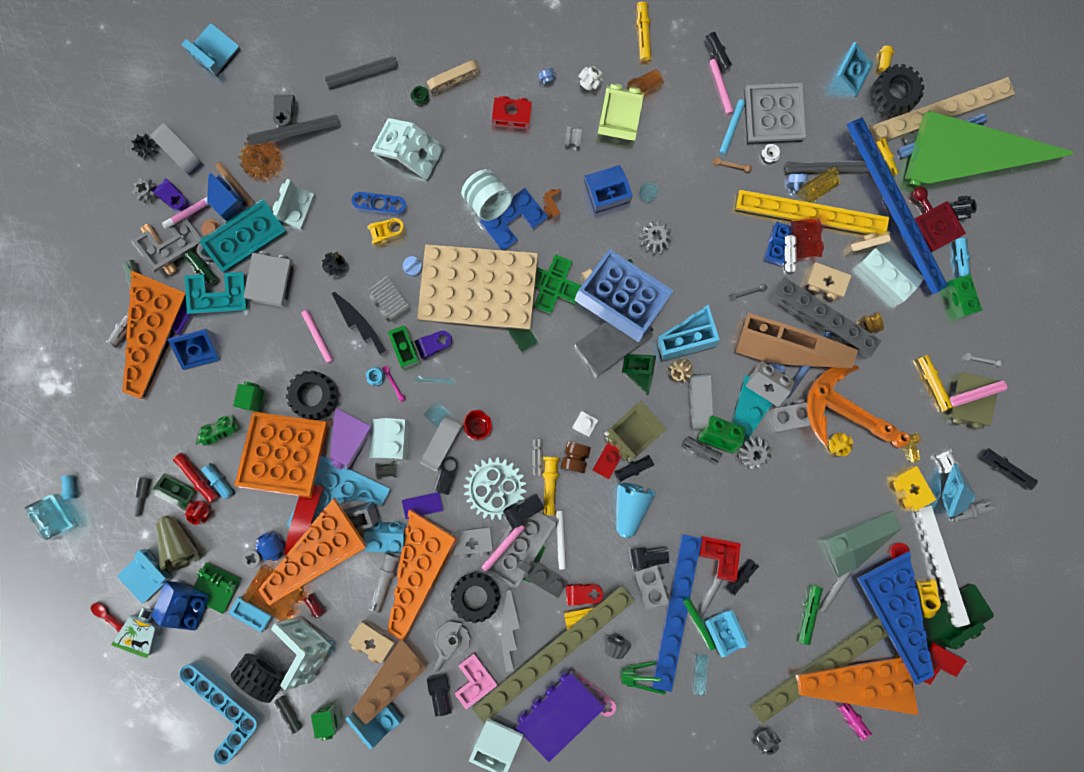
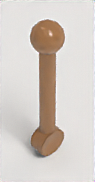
[713,157,752,172]

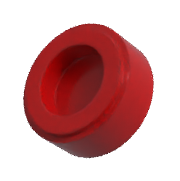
[889,542,910,559]

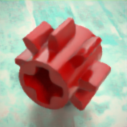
[185,501,210,525]

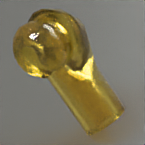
[907,433,921,462]

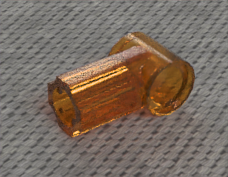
[627,69,664,94]

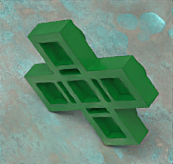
[533,254,582,314]

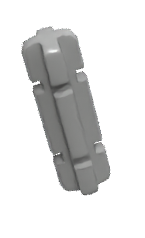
[532,439,543,476]

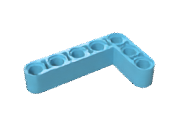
[179,662,261,765]

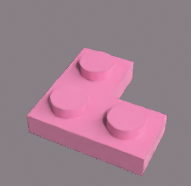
[454,653,498,709]

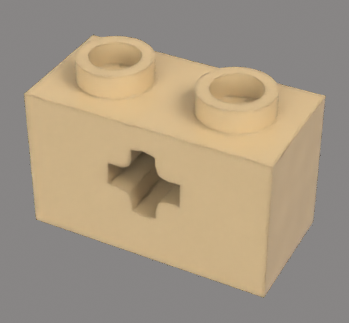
[804,262,851,300]
[349,620,396,663]

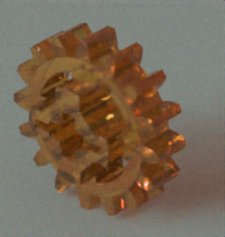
[238,142,281,179]

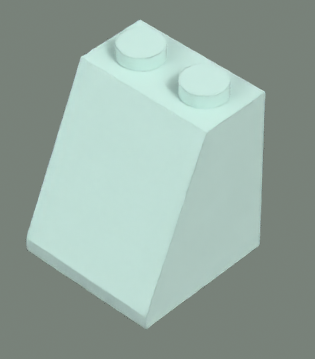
[369,418,410,460]

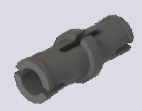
[683,436,723,464]

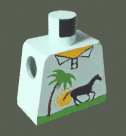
[111,608,157,658]

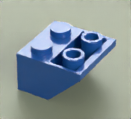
[584,165,633,212]
[207,173,246,221]
[152,581,209,631]

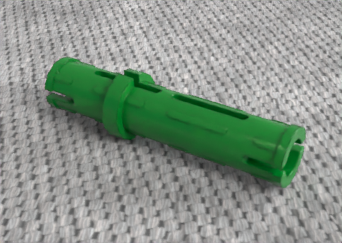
[798,585,824,645]

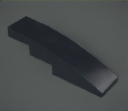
[331,292,388,356]

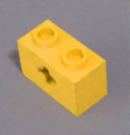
[892,466,936,511]

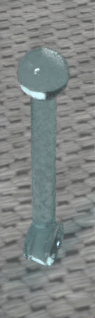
[414,376,454,385]

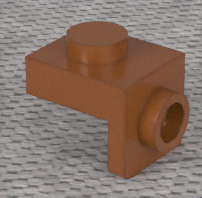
[543,189,562,221]

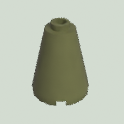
[156,515,199,572]

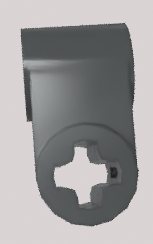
[273,94,296,128]

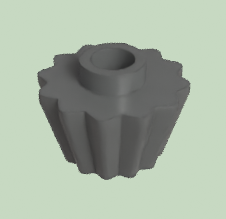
[606,635,631,660]

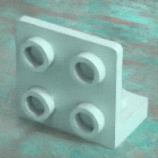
[273,179,315,230]

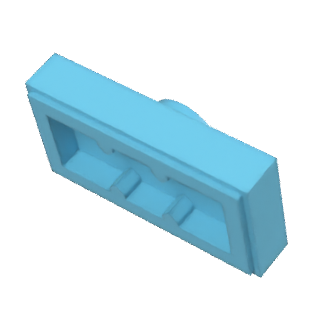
[228,596,273,633]

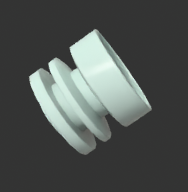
[461,169,513,221]

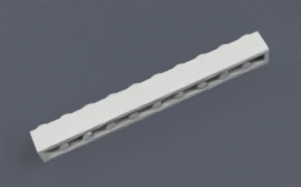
[916,505,970,627]

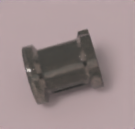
[375,460,397,480]

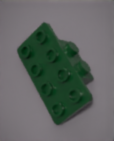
[922,584,994,650]

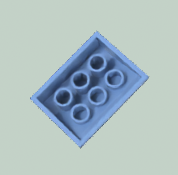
[575,249,674,342]

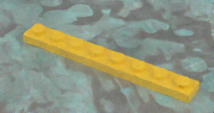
[735,190,889,235]

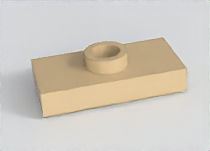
[851,231,892,251]

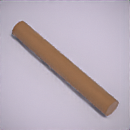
[215,162,255,207]

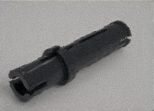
[982,448,1038,490]

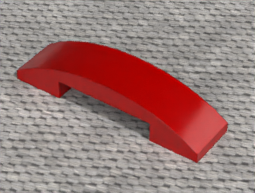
[284,484,324,555]

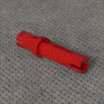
[172,452,219,504]

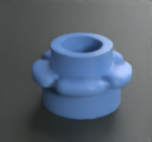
[539,68,556,83]

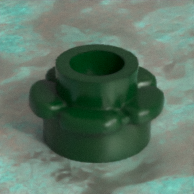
[411,86,429,104]

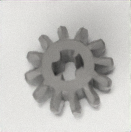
[640,221,673,253]
[738,435,772,469]

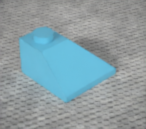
[941,463,975,517]

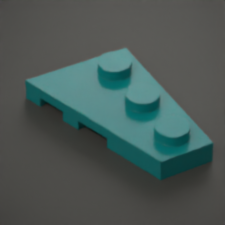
[732,375,773,441]

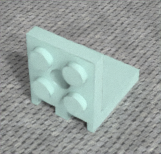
[371,118,445,179]
[271,616,331,691]

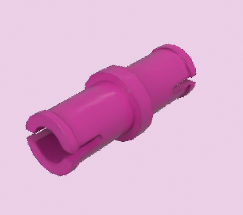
[838,703,872,741]

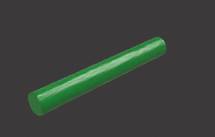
[683,597,717,650]

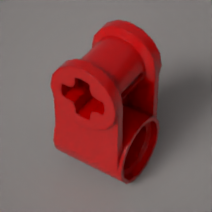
[566,584,603,606]

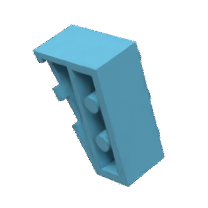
[657,304,720,361]

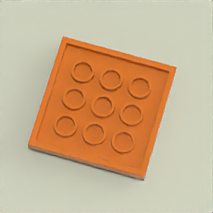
[234,412,328,498]

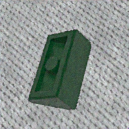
[153,474,197,511]

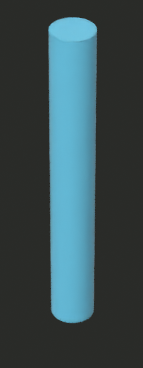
[720,99,746,154]

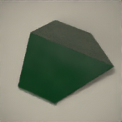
[622,354,656,395]

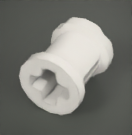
[936,448,961,473]

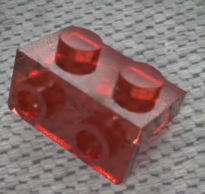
[791,217,824,259]

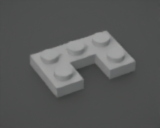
[131,211,201,273]

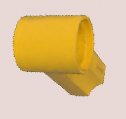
[564,606,596,629]

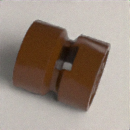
[561,441,591,474]

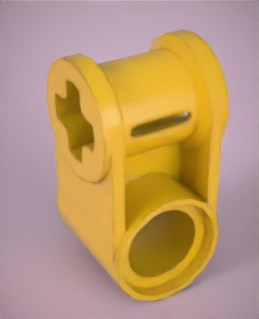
[367,218,406,245]
[915,579,941,618]

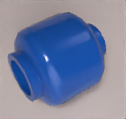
[255,531,285,562]

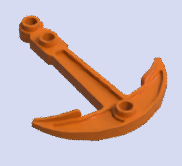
[807,365,910,448]

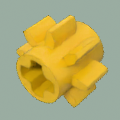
[829,432,854,456]

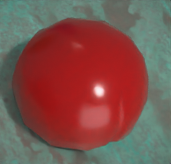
[463,410,492,440]

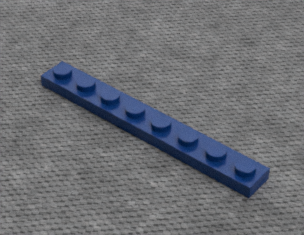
[652,534,702,692]

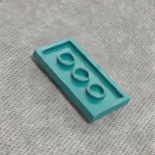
[199,198,286,272]

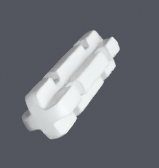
[785,235,797,272]

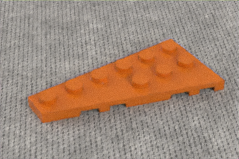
[122,270,186,399]
[258,497,367,605]
[387,510,458,641]
[796,657,918,715]

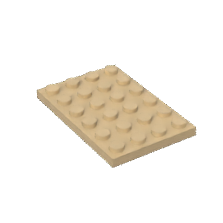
[417,244,538,330]

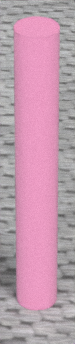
[709,59,734,114]
[301,309,333,363]
[481,525,525,572]

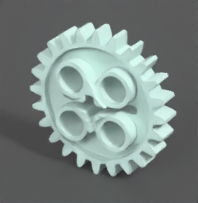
[464,457,526,520]

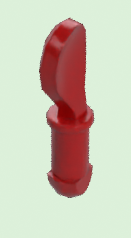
[90,603,124,632]

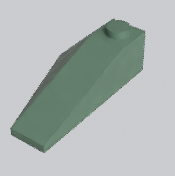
[822,511,902,576]

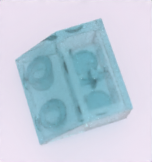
[25,494,80,540]

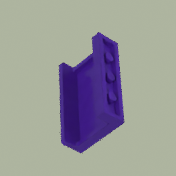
[516,670,606,762]

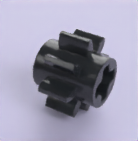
[131,133,156,158]
[952,195,977,219]
[322,252,346,276]

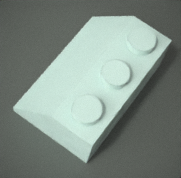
[857,242,924,305]

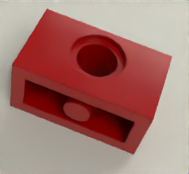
[492,96,532,129]

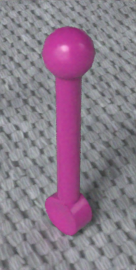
[382,366,405,402]

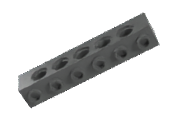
[770,277,881,359]

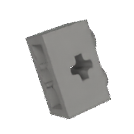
[746,361,795,407]
[451,527,493,559]

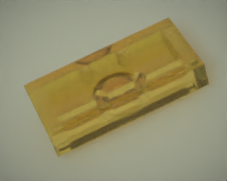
[801,167,841,203]

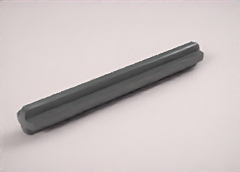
[246,115,339,146]
[785,160,870,173]

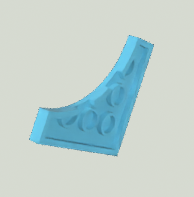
[286,456,391,527]

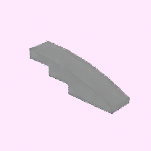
[502,589,520,673]

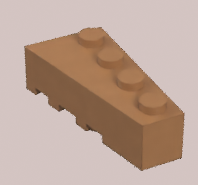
[352,639,427,725]

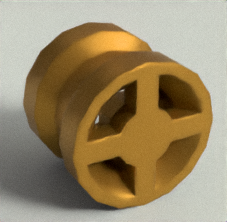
[862,312,884,333]

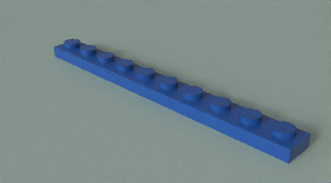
[847,117,948,295]

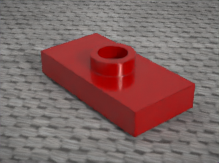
[592,442,621,480]

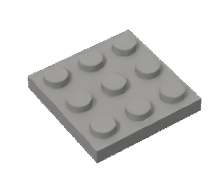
[745,83,806,143]

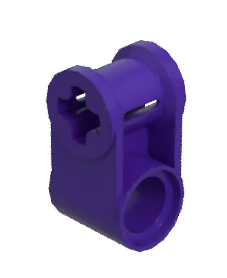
[153,178,190,213]
[414,330,453,359]

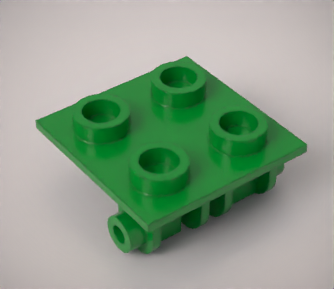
[195,415,239,446]
[193,562,240,614]

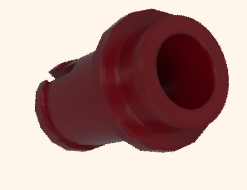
[302,593,325,619]

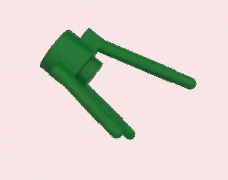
[622,661,666,695]

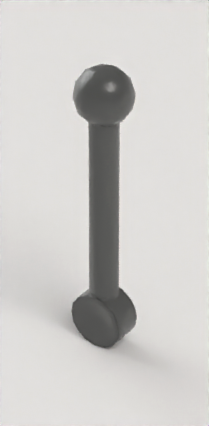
[729,284,767,301]

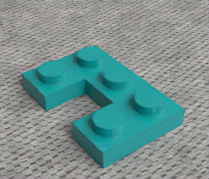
[184,272,247,314]

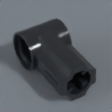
[433,456,460,495]
[503,493,545,529]
[629,546,669,569]
[427,675,452,717]

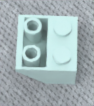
[469,718,523,772]

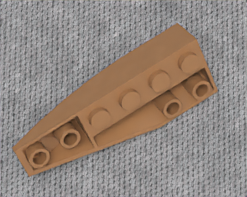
[735,313,858,369]

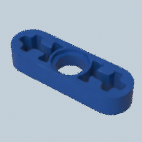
[351,192,407,215]

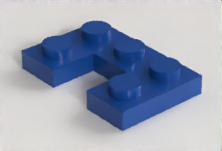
[480,188,548,251]

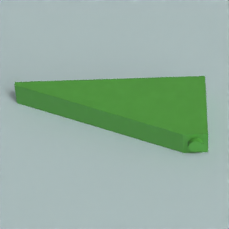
[904,111,1074,186]

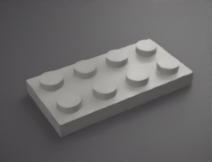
[487,512,556,590]

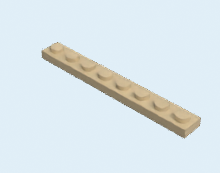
[868,77,1015,141]

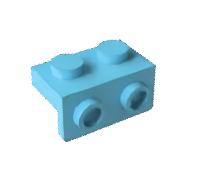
[364,521,405,553]
[705,610,749,657]

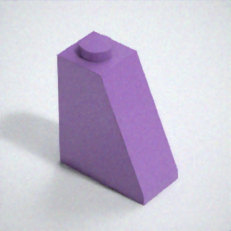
[330,408,371,471]

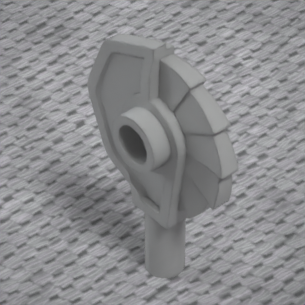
[432,621,470,672]

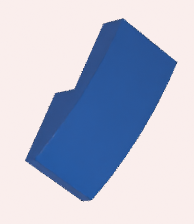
[764,222,794,266]

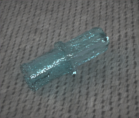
[693,655,709,695]

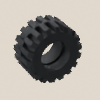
[871,64,925,117]
[286,370,338,420]
[450,572,500,623]
[230,653,284,703]

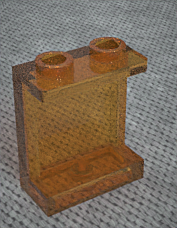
[241,564,305,622]

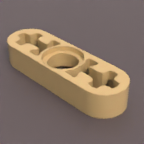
[427,60,480,92]

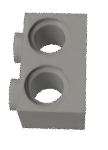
[770,399,811,432]
[633,565,670,610]

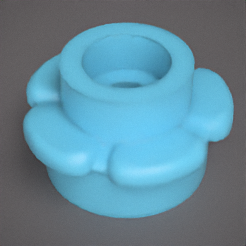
[366,367,385,386]

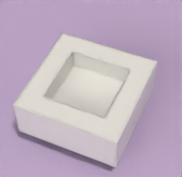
[572,411,598,437]

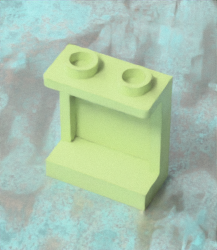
[598,83,644,141]

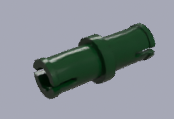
[183,249,218,286]

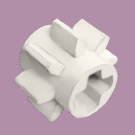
[579,66,603,90]

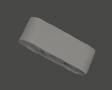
[150,122,201,175]
[690,373,713,430]
[420,415,463,472]

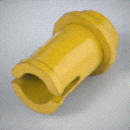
[878,46,895,71]

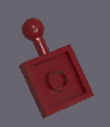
[912,186,966,253]

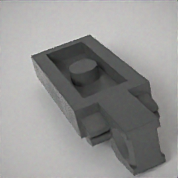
[516,559,568,598]

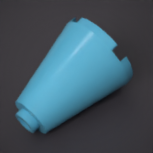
[617,482,656,538]

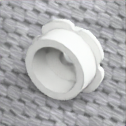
[762,144,780,162]

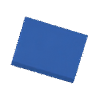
[168,329,219,370]

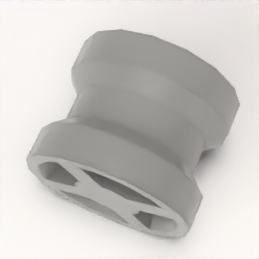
[565,126,582,147]

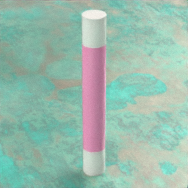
[162,197,209,229]

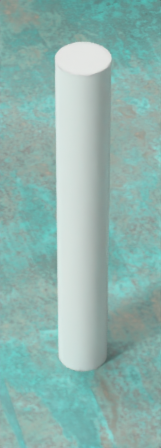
[556,511,567,569]

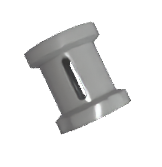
[242,550,263,568]

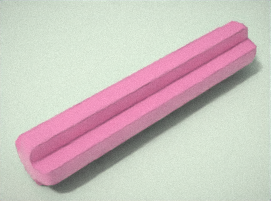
[950,380,1008,407]

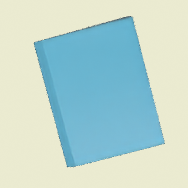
[831,42,874,96]

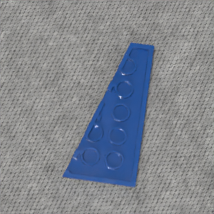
[857,551,934,685]

